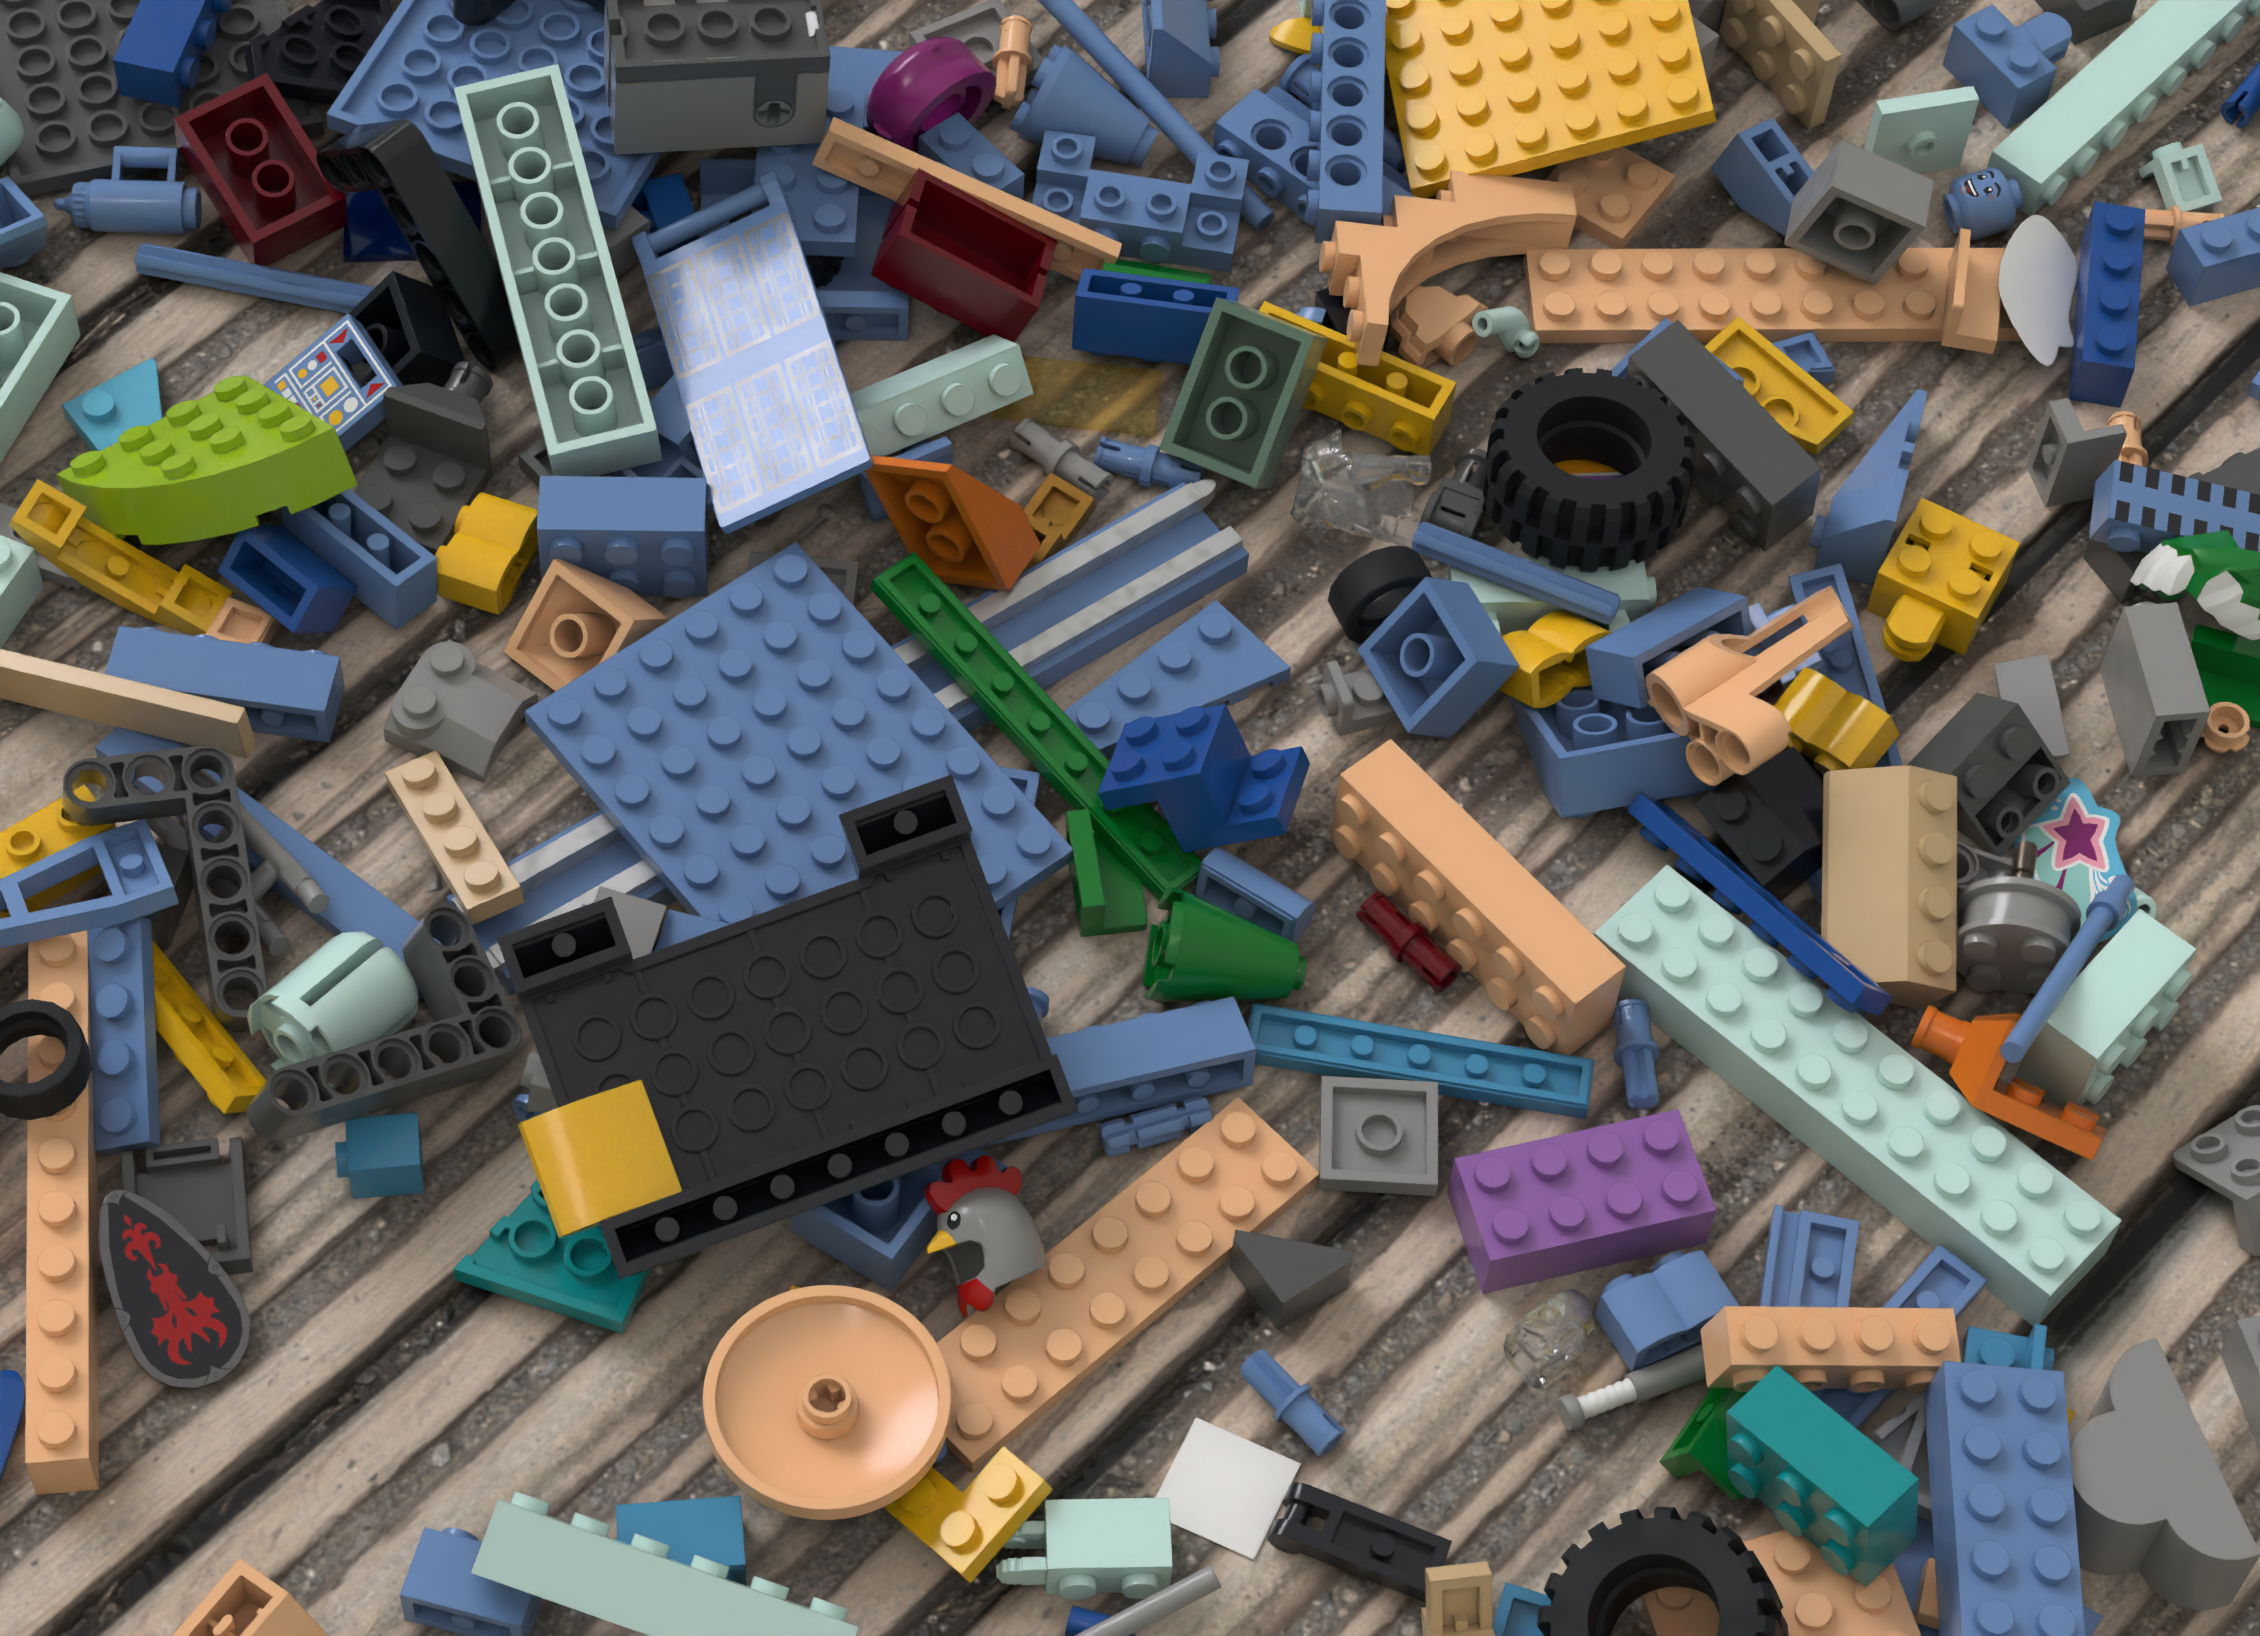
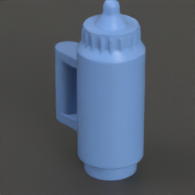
[54,146,202,234]

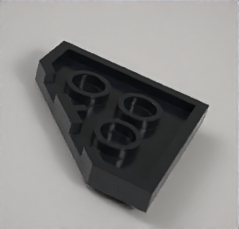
[245,0,393,105]

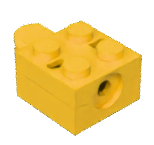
[1866,498,2020,662]

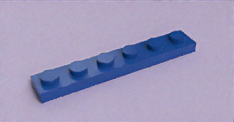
[1627,793,1893,1016]

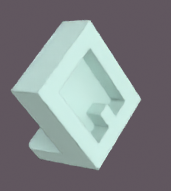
[2138,142,2223,212]

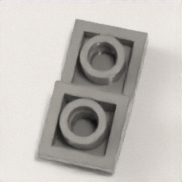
[1993,654,2070,760]

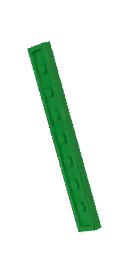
[870,552,1202,902]

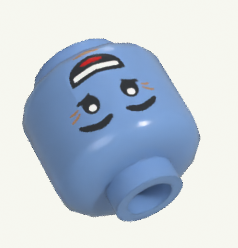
[1942,167,2023,241]

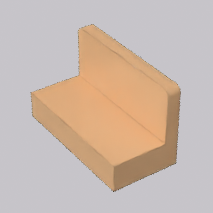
[1941,228,2001,354]

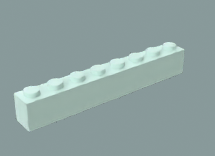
[1987,0,2260,217]

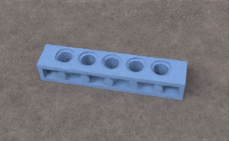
[1306,0,1386,243]

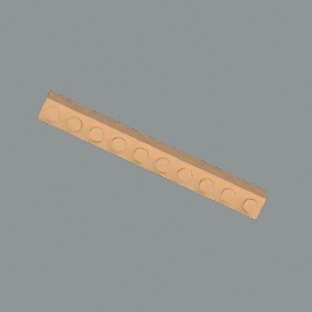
[25,930,99,1495]

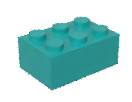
[1726,1365,1919,1587]

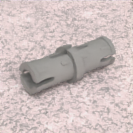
[1010,417,1114,503]

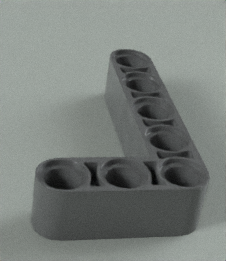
[62,745,267,1033]
[247,905,522,1141]

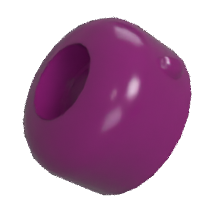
[866,36,997,154]

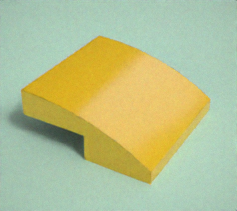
[518,1080,682,1238]

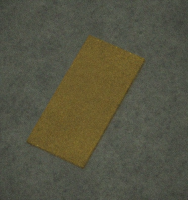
[992,356,1162,437]

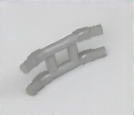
[146,769,330,956]

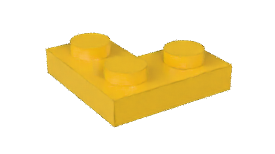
[883,1446,1053,1583]

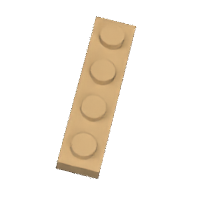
[384,750,525,925]

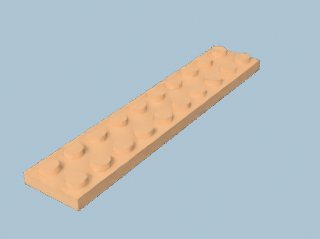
[1523,248,2022,343]

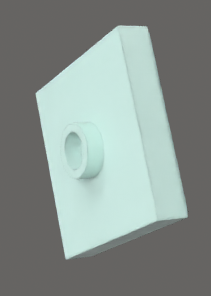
[1864,86,1979,173]

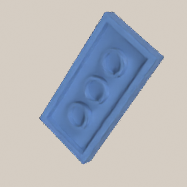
[751,89,866,257]

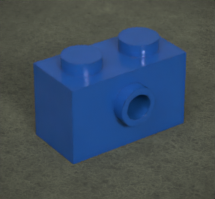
[217,525,358,633]

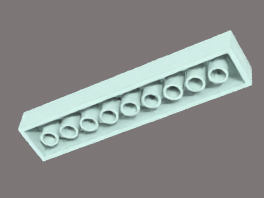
[1593,865,2122,1326]

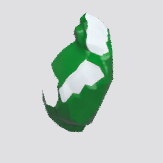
[2130,530,2260,640]

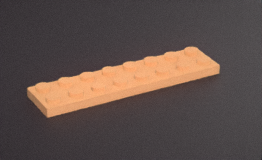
[937,1097,1320,1473]

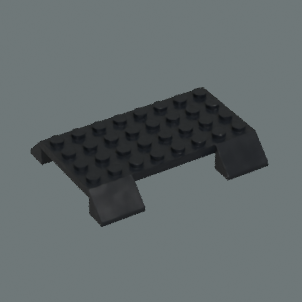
[496,774,1078,1280]

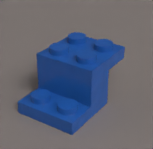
[1098,704,1310,853]

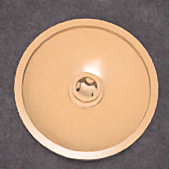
[703,1285,951,1520]

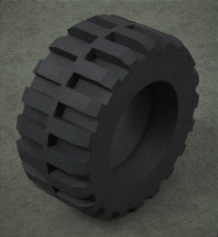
[1482,368,1697,572]
[1537,1507,1789,1636]

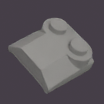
[383,641,538,783]

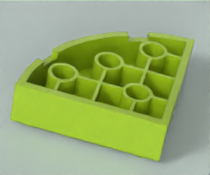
[56,375,358,545]

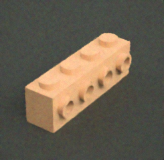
[1700,1306,1961,1393]

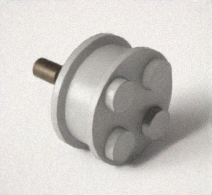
[1956,841,2081,994]

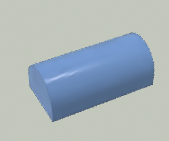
[1194,846,1316,943]

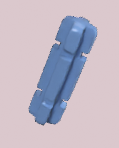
[1099,1096,1213,1156]

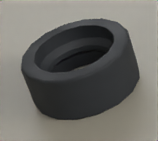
[1328,546,1432,645]
[0,999,92,1120]

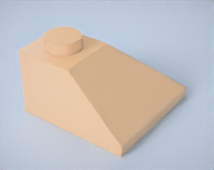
[503,559,669,691]

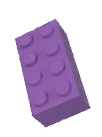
[1447,1109,1717,1294]

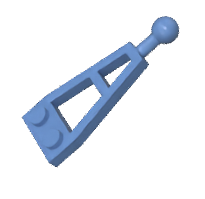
[0,818,179,948]

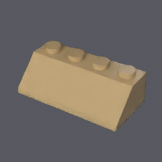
[1820,765,1957,1010]

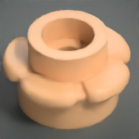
[2200,702,2250,753]

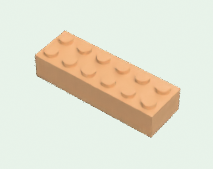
[1330,739,1626,1055]

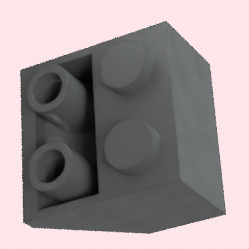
[1907,693,2071,857]

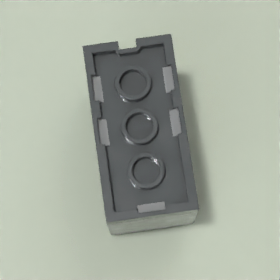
[604,0,830,155]

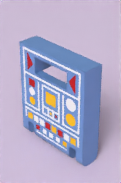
[264,313,403,452]

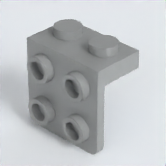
[2173,1105,2260,1256]

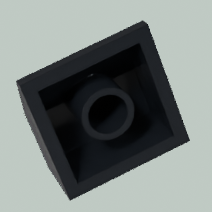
[341,271,465,388]
[1694,747,1823,901]

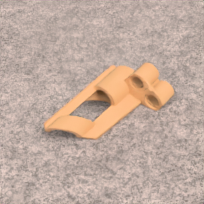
[1646,585,1854,786]

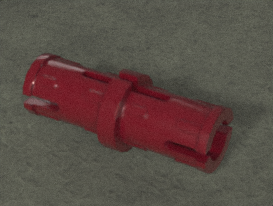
[1356,891,1462,993]

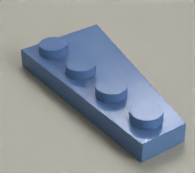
[1063,600,1291,758]

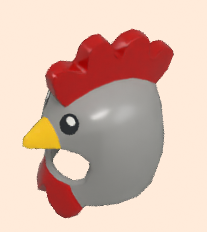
[924,1155,1046,1317]

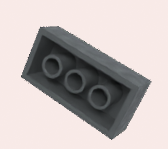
[1627,319,1822,552]

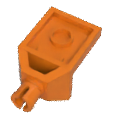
[1910,1005,2108,1161]

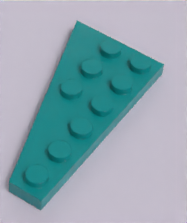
[453,1179,652,1334]

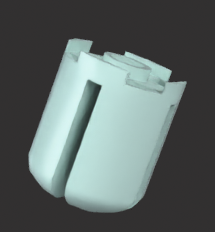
[247,931,418,1089]

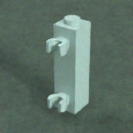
[1445,557,1657,634]

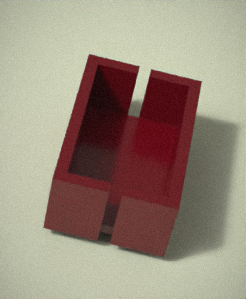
[871,168,1057,342]

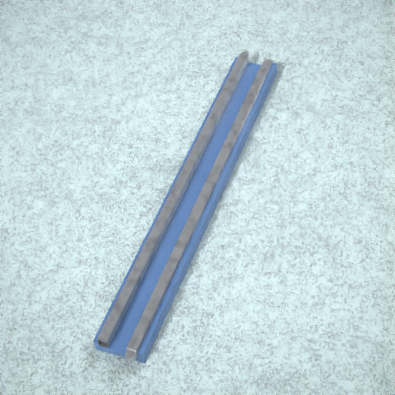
[446,479,1249,996]

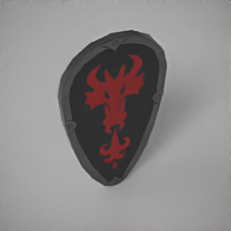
[98,1189,251,1389]

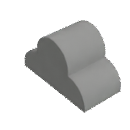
[2070,1338,2260,1610]

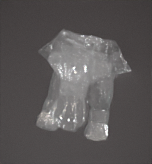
[1290,428,1432,548]

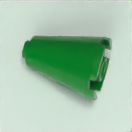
[1143,887,1307,1002]

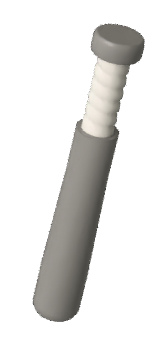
[1557,1344,1706,1431]

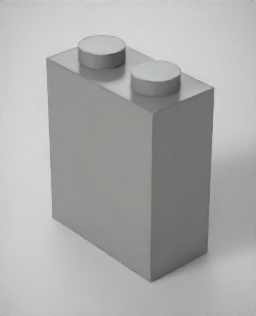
[2100,602,2211,778]

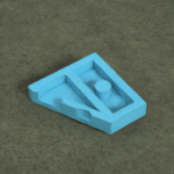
[62,358,163,451]

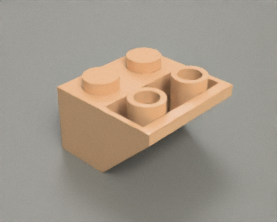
[172,1558,329,1636]

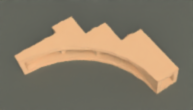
[1319,170,1577,367]

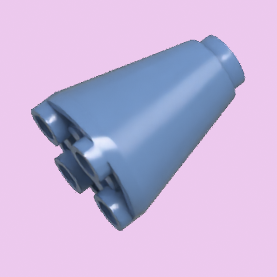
[1009,44,1159,167]

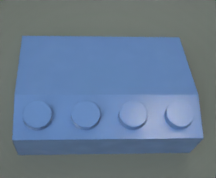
[1508,685,1717,818]

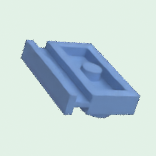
[1758,1205,1860,1307]

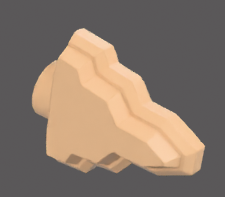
[1389,284,1488,369]

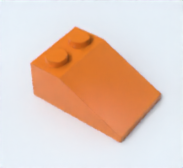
[864,455,1041,591]

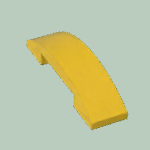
[9,479,233,635]

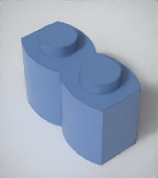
[1595,1250,1739,1372]

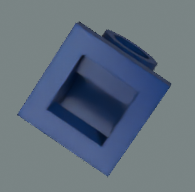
[631,173,699,257]

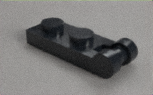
[1267,1482,1452,1603]

